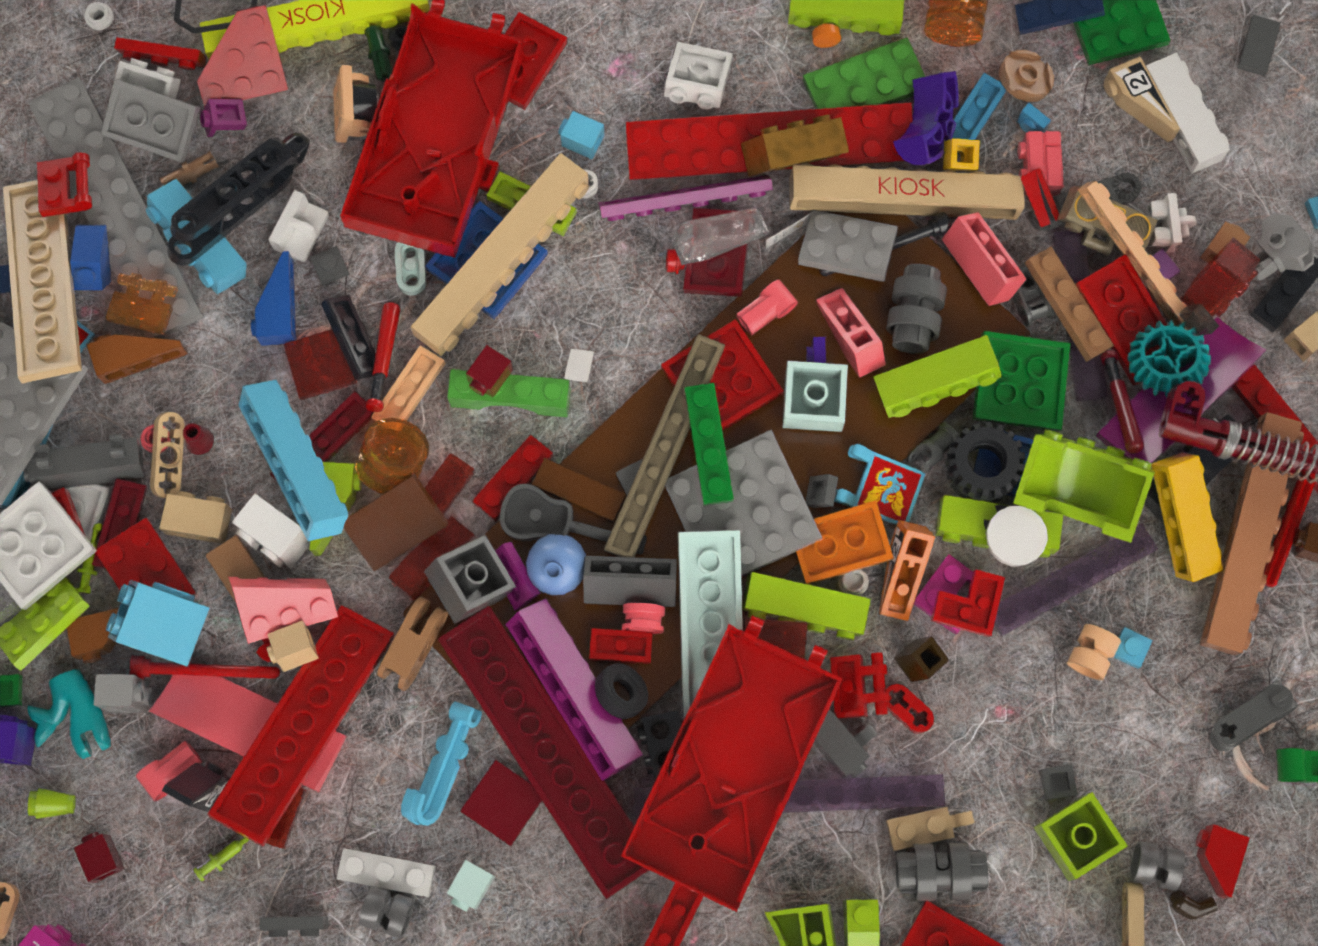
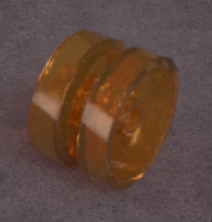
[355,418,429,494]

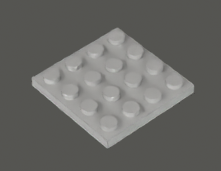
[665,430,823,577]

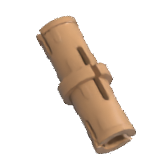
[159,151,219,186]

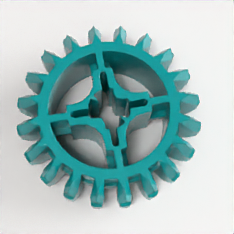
[1128,319,1211,398]

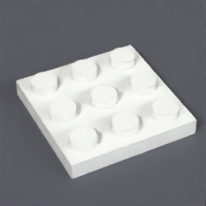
[0,481,97,610]

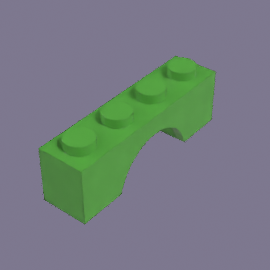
[447,369,571,418]

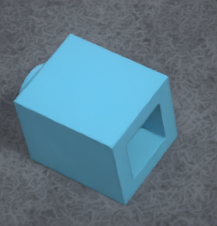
[558,111,605,159]

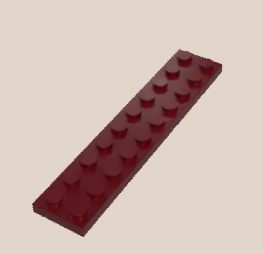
[438,606,650,900]

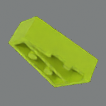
[764,904,836,946]

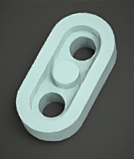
[395,242,427,296]

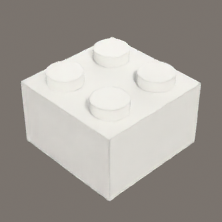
[232,494,310,569]

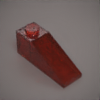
[388,516,475,601]

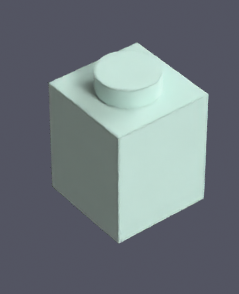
[447,860,495,912]

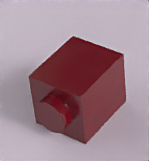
[466,345,513,398]
[74,832,125,883]

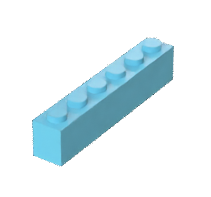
[238,380,348,541]

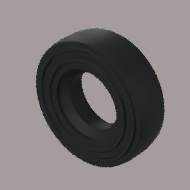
[595,663,648,719]

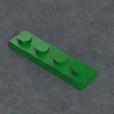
[684,383,734,506]

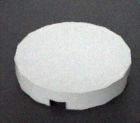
[986,506,1048,567]

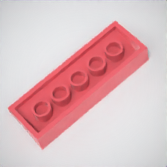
[149,662,347,792]

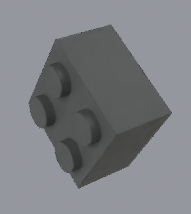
[424,535,516,624]

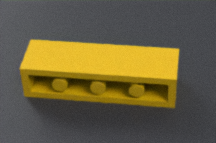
[1151,452,1223,582]

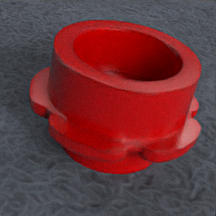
[666,246,685,275]

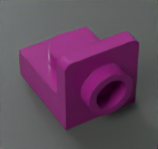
[200,99,247,137]

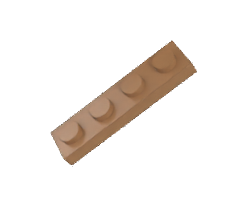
[1024,247,1114,362]

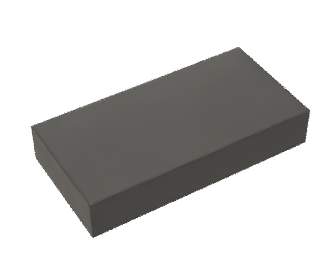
[1237,15,1281,76]

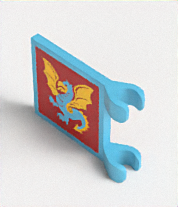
[834,444,926,525]

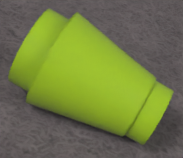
[27,788,76,819]

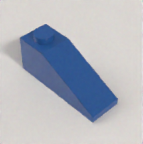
[251,251,296,346]

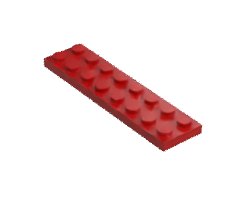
[207,605,394,847]

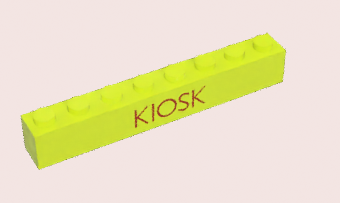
[199,0,430,59]

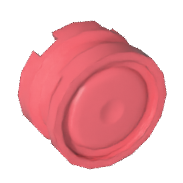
[622,603,665,634]

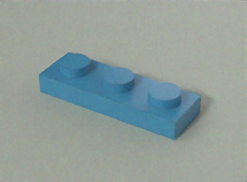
[952,73,1007,156]

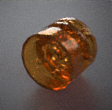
[924,0,988,47]

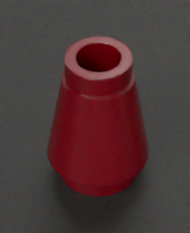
[183,423,214,455]

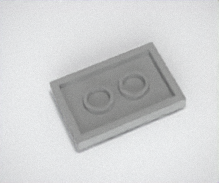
[101,79,200,162]
[798,210,898,282]

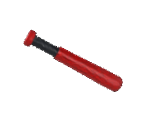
[366,302,400,412]

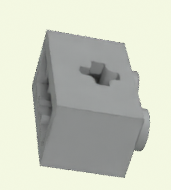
[94,674,153,713]

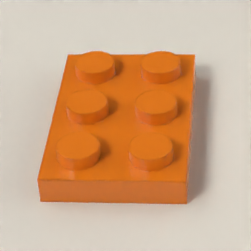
[796,500,894,585]

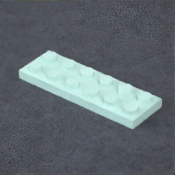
[678,530,743,717]

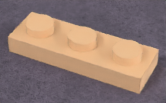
[371,345,446,435]

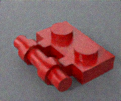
[830,653,890,719]

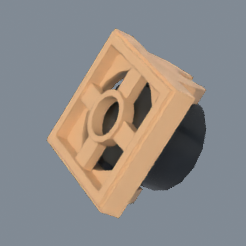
[333,65,377,143]

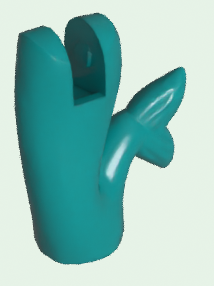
[27,669,111,759]

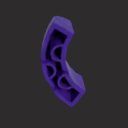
[893,71,959,165]

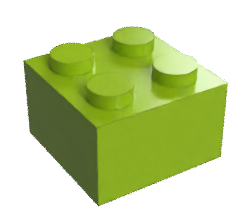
[1033,792,1128,881]

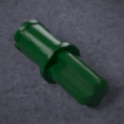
[364,25,392,82]

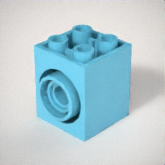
[106,580,210,666]

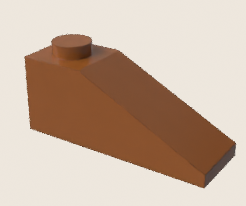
[86,334,188,384]

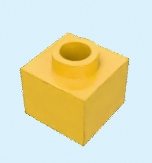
[943,139,980,172]

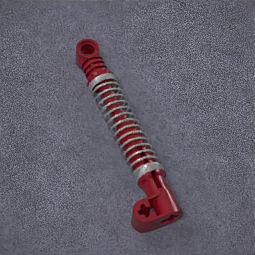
[1158,381,1318,484]

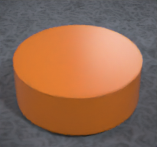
[812,23,841,48]

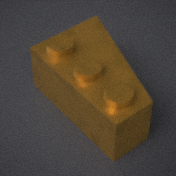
[741,115,849,177]

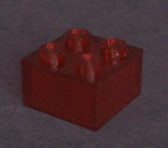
[1180,237,1260,322]

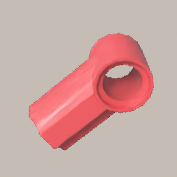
[736,279,798,336]
[136,741,203,802]

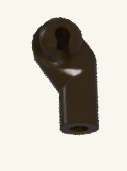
[1169,890,1218,920]

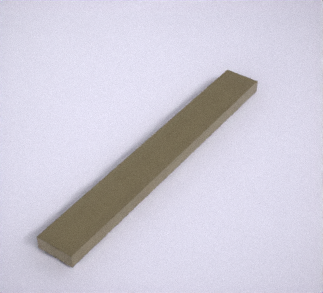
[604,334,725,558]

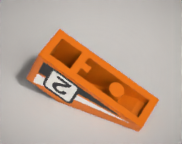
[879,520,935,621]

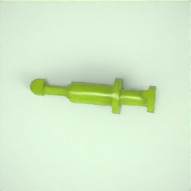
[76,523,103,594]
[193,837,249,882]

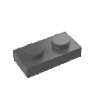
[260,916,328,937]

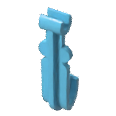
[401,701,482,826]

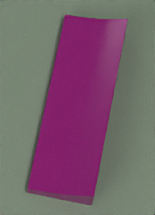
[1096,317,1267,463]

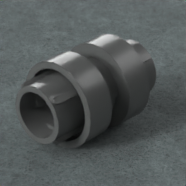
[886,264,947,354]
[896,842,988,901]

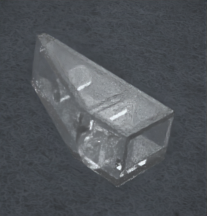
[671,208,769,265]

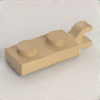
[886,807,975,851]

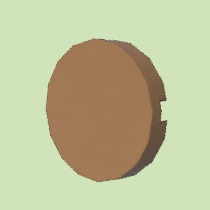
[999,49,1054,102]

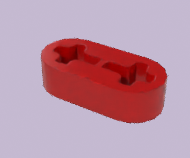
[886,684,934,734]

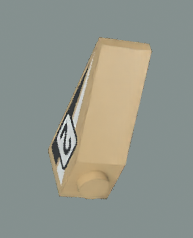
[1104,56,1180,142]

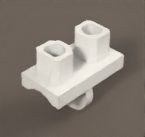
[1146,193,1197,253]

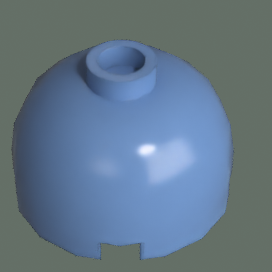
[526,534,586,596]

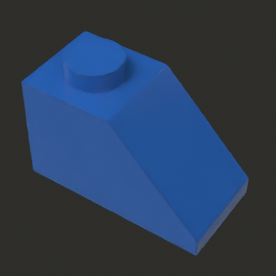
[70,225,112,290]

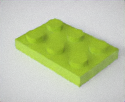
[0,577,90,671]

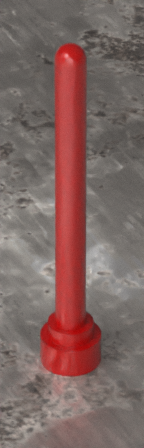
[129,655,280,680]

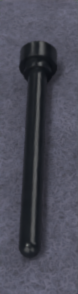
[819,212,951,276]

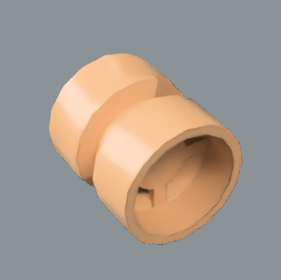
[1067,624,1121,680]

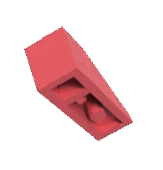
[816,288,886,378]

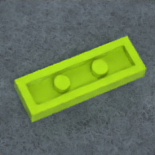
[486,172,577,236]

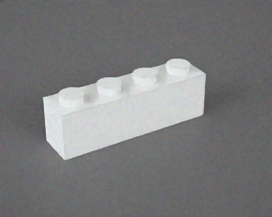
[1146,53,1230,174]

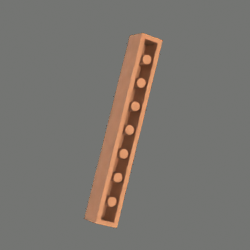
[1199,412,1304,656]

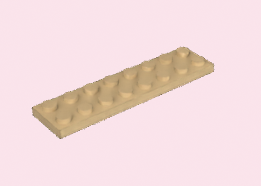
[3,180,82,383]

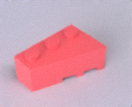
[228,577,338,644]

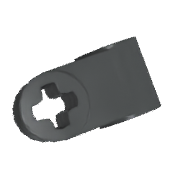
[1013,266,1055,327]

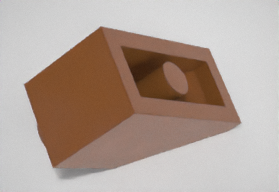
[67,608,119,663]

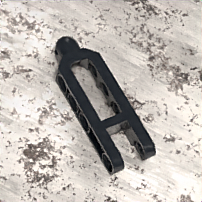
[167,132,310,266]

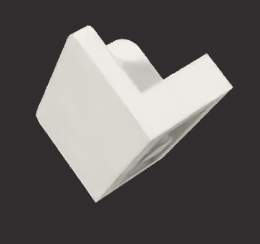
[268,190,329,262]

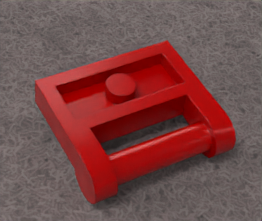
[37,152,92,217]

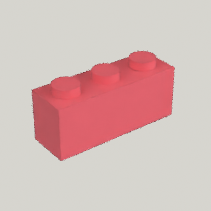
[941,212,1027,306]

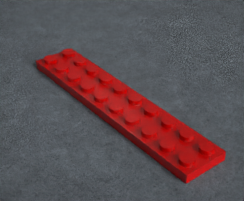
[626,102,913,180]

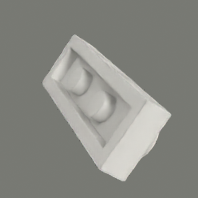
[336,848,436,897]

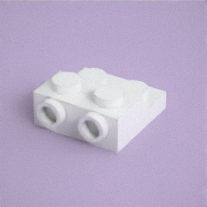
[664,42,733,110]
[105,58,181,116]

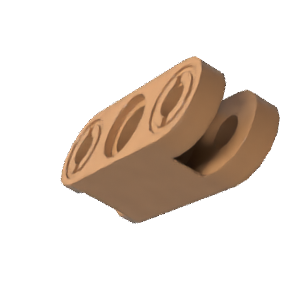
[377,596,448,691]

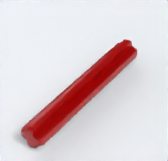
[1263,477,1315,588]

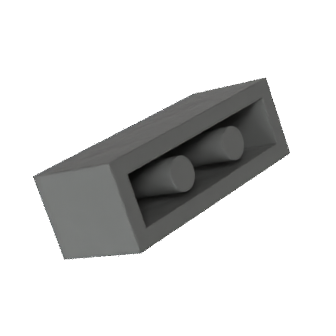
[583,556,677,607]

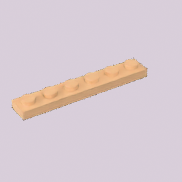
[1078,181,1196,330]

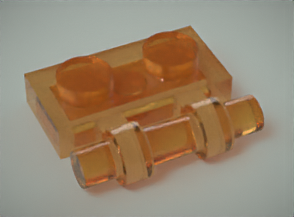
[105,273,178,335]

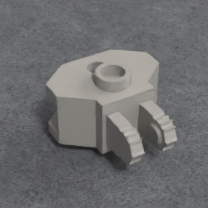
[1243,214,1315,281]

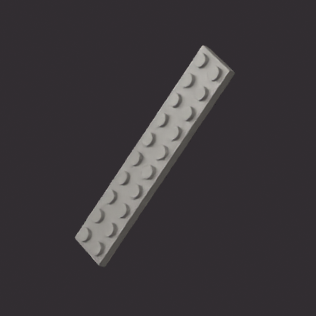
[28,77,204,339]

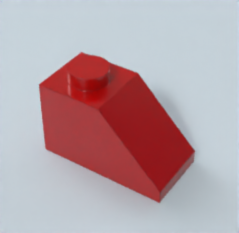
[1196,824,1250,898]

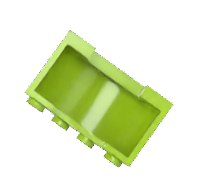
[1013,429,1155,543]

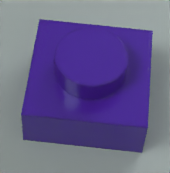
[806,337,826,363]

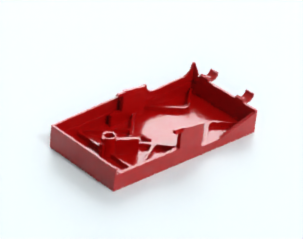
[340,0,524,258]
[621,615,843,912]

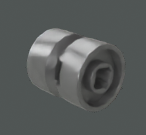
[1130,841,1185,891]
[359,886,415,939]

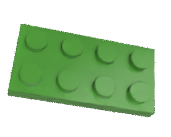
[802,37,925,109]

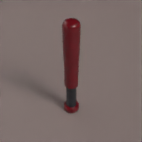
[1100,350,1144,454]

